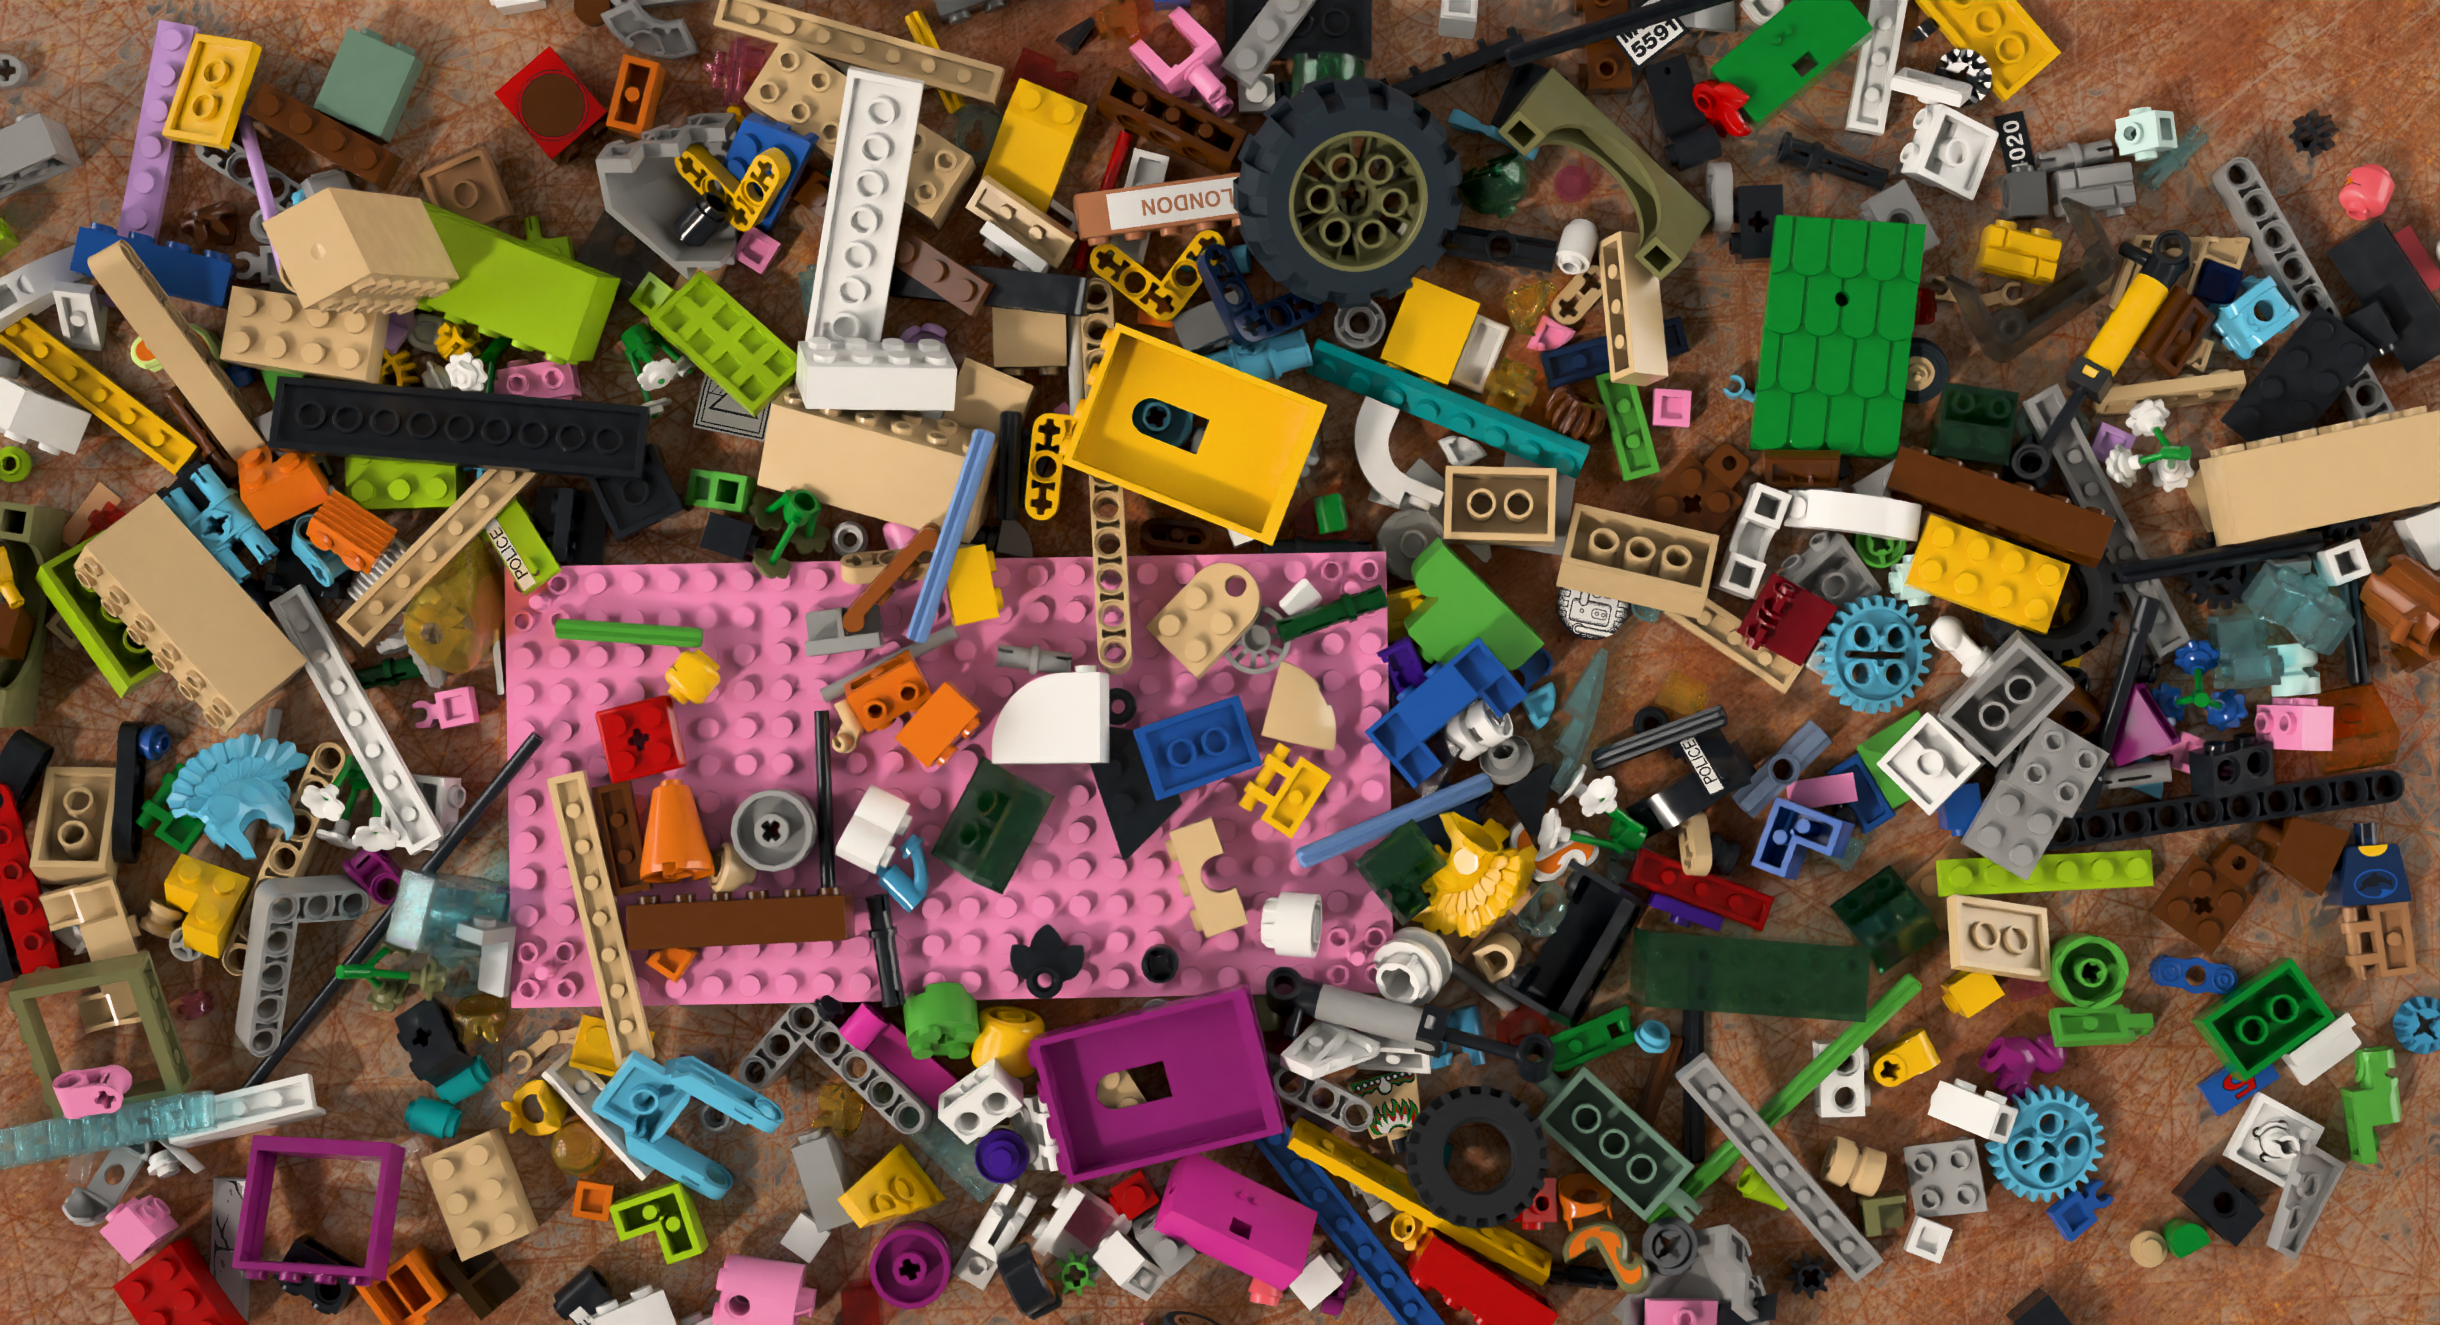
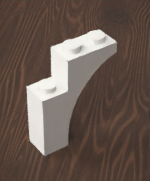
[589,1285,714,1325]

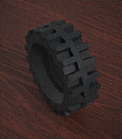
[1975,538,2124,665]
[1404,1085,1550,1228]

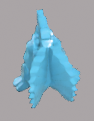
[166,732,309,860]

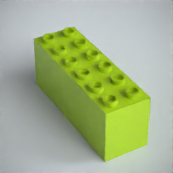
[417,200,621,365]

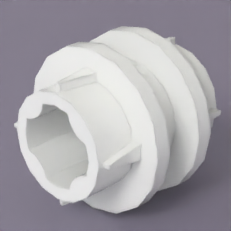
[1373,927,1452,1007]

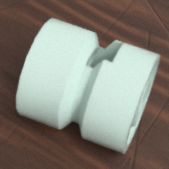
[2267,642,2321,697]

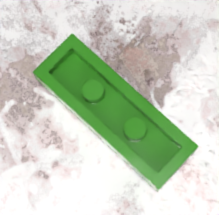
[1594,372,1660,482]

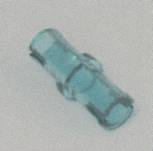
[2139,125,2209,191]

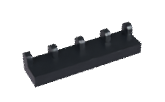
[1380,26,1524,98]

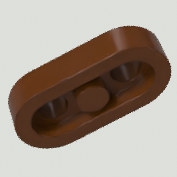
[1140,518,1213,555]

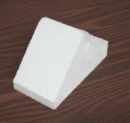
[53,281,108,351]

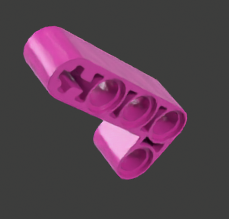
[839,1002,962,1113]

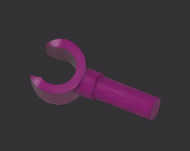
[1320,1268,1358,1316]

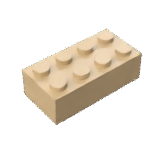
[220,286,390,384]
[1556,503,1719,619]

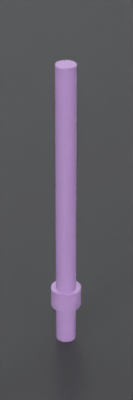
[237,99,280,278]

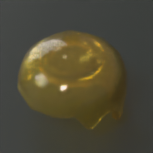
[551,1120,607,1178]

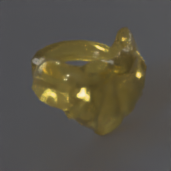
[1504,280,1557,337]

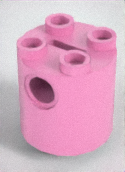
[712,1253,817,1325]

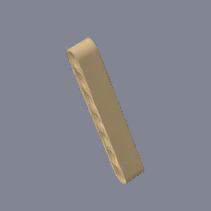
[87,239,269,463]
[222,741,354,976]

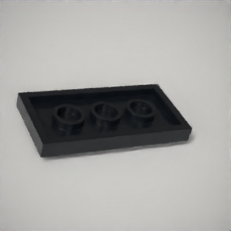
[1226,0,1372,61]
[2220,304,2378,443]

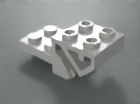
[1960,717,2109,881]

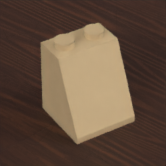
[942,357,1038,470]

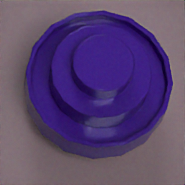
[974,1128,1029,1184]

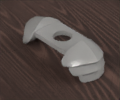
[62,1116,154,1227]

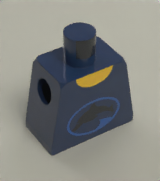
[2330,822,2412,906]

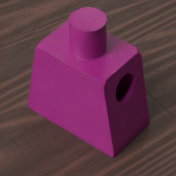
[2090,682,2181,767]

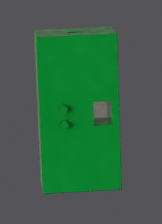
[1710,0,1874,132]

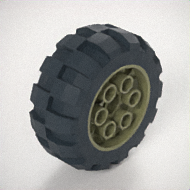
[1233,75,1463,308]

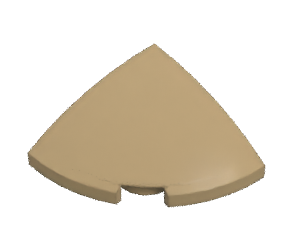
[1261,660,1336,751]

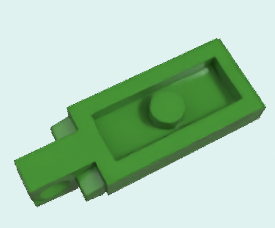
[2048,1004,2155,1047]

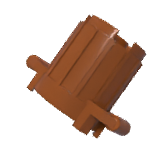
[2360,554,2440,661]

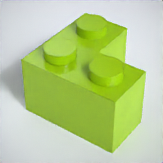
[609,1180,709,1265]

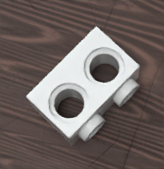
[1812,1040,1871,1118]
[938,1057,1023,1145]

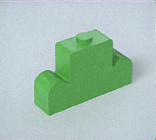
[1403,536,1545,671]

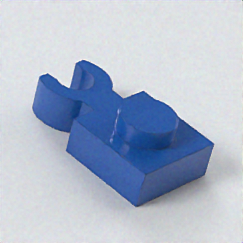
[2045,1178,2114,1242]

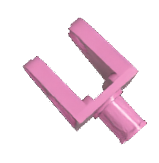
[1129,6,1234,118]

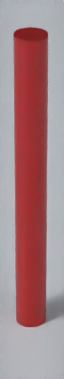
[1071,131,1133,273]

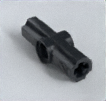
[1443,225,1557,274]

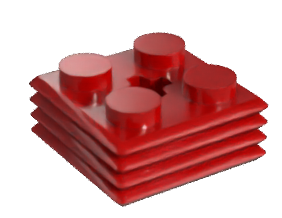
[595,695,687,784]

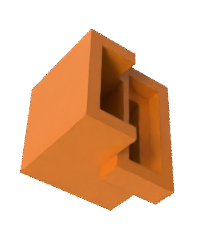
[355,1243,456,1325]

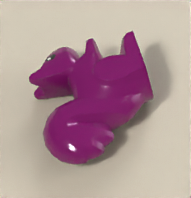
[1977,1033,2067,1103]

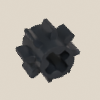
[2289,109,2339,158]
[1784,1251,1832,1299]

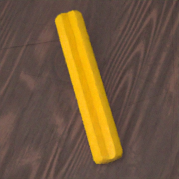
[905,10,965,114]

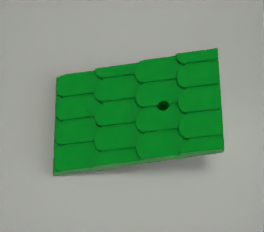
[1748,215,1926,460]

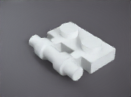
[1012,1095,1060,1171]

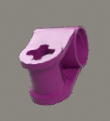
[342,849,410,905]

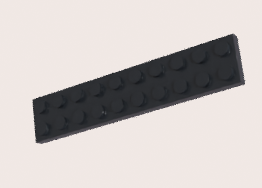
[268,376,651,482]

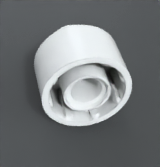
[1261,891,1322,958]

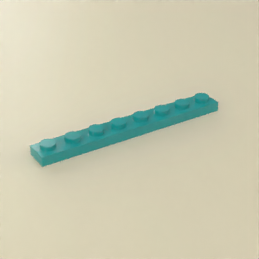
[1306,339,1590,479]

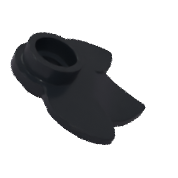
[1010,924,1085,999]

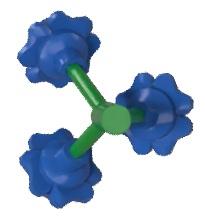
[2150,640,2248,732]

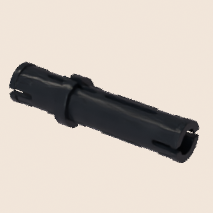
[1261,536,1372,554]
[865,893,906,1007]

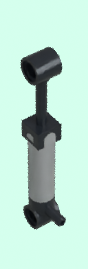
[1266,967,1555,1083]

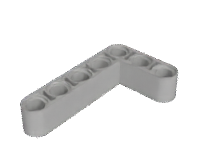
[235,875,370,1057]
[738,1003,932,1134]

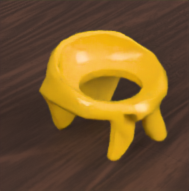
[501,1080,568,1136]

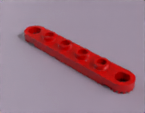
[0,782,63,974]

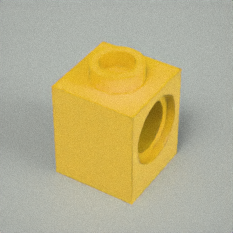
[1940,970,2005,1018]

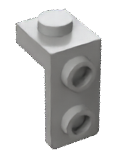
[456,915,516,998]

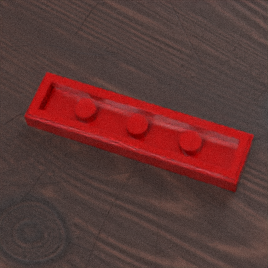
[1626,847,1775,931]

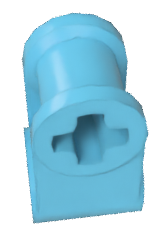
[291,514,352,587]

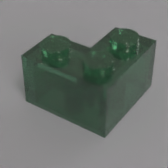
[1353,819,1447,926]

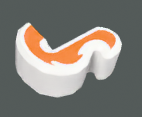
[1507,821,1599,882]

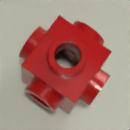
[1508,1178,1560,1230]

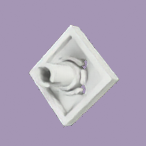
[2222,1092,2325,1188]

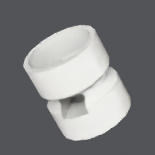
[1443,699,1513,761]

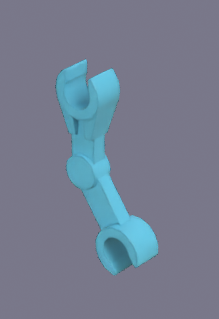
[1448,109,1539,161]

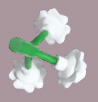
[421,336,512,394]
[2105,399,2194,492]

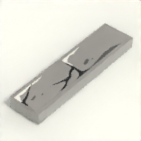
[210,1176,250,1322]

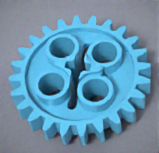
[1815,595,1932,714]
[1984,1084,2105,1203]

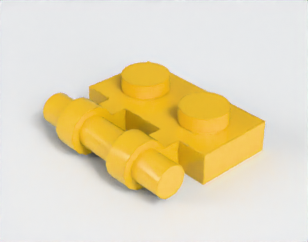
[1239,742,1332,839]

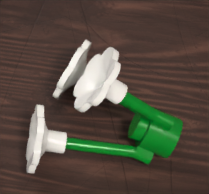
[301,755,399,852]
[1538,764,1647,855]

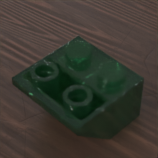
[1928,382,2019,468]
[1830,865,1940,975]

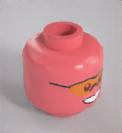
[2339,164,2395,221]

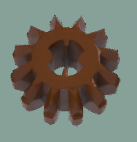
[1543,385,1608,442]

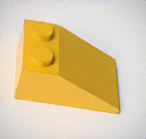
[979,78,1088,214]

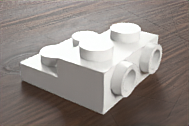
[1900,104,1999,201]
[1877,711,1986,816]
[381,774,466,851]

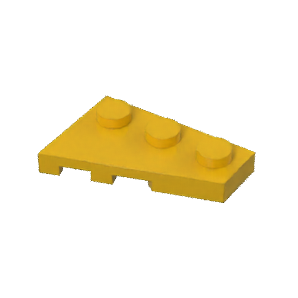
[837,1142,946,1228]

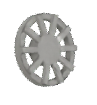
[1224,605,1291,674]

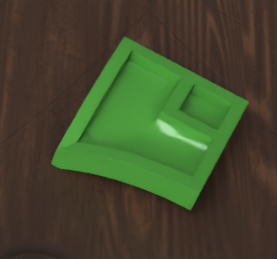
[1855,710,1922,809]

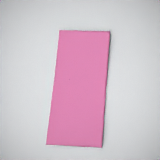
[1786,772,1858,808]

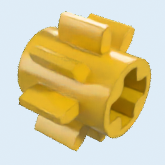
[434,321,483,362]

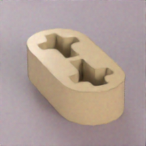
[1550,265,1602,326]
[1678,812,1712,877]

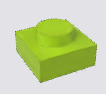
[628,271,677,318]

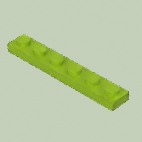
[1936,850,2154,897]

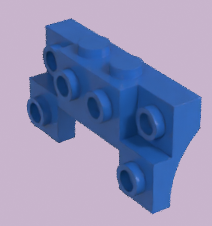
[1365,637,1528,789]

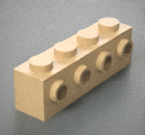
[1597,231,1669,386]

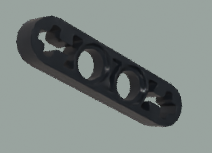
[112,721,146,864]

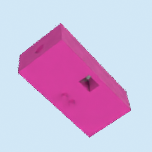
[1153,1154,1318,1291]

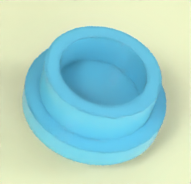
[1634,1020,1670,1053]

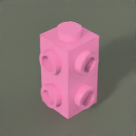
[494,356,582,400]

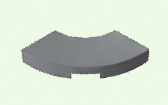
[600,0,700,59]

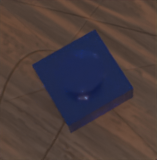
[2193,260,2244,304]

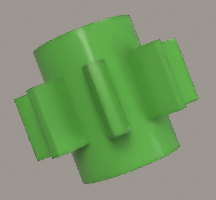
[1053,1249,1098,1297]

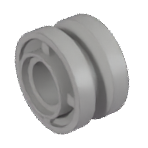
[1333,300,1386,351]

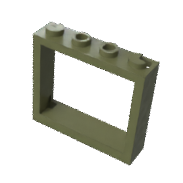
[8,951,193,1121]

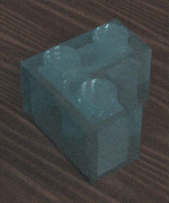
[2241,563,2356,656]
[2207,612,2284,689]

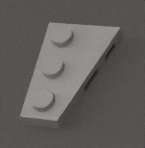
[2266,1138,2347,1261]

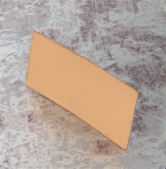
[62,482,122,548]

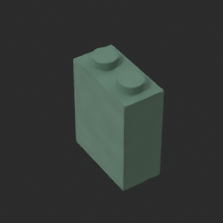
[313,27,424,143]

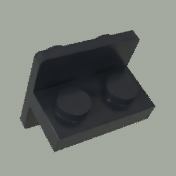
[533,486,608,565]

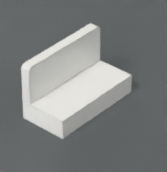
[2281,1008,2362,1085]

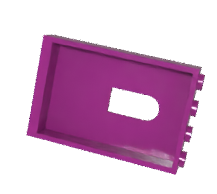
[1027,982,1287,1184]

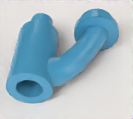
[876,834,929,913]
[1432,1004,1486,1069]

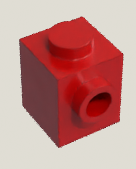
[1108,1167,1161,1221]

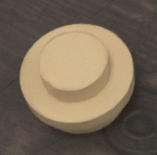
[2130,1230,2168,1268]

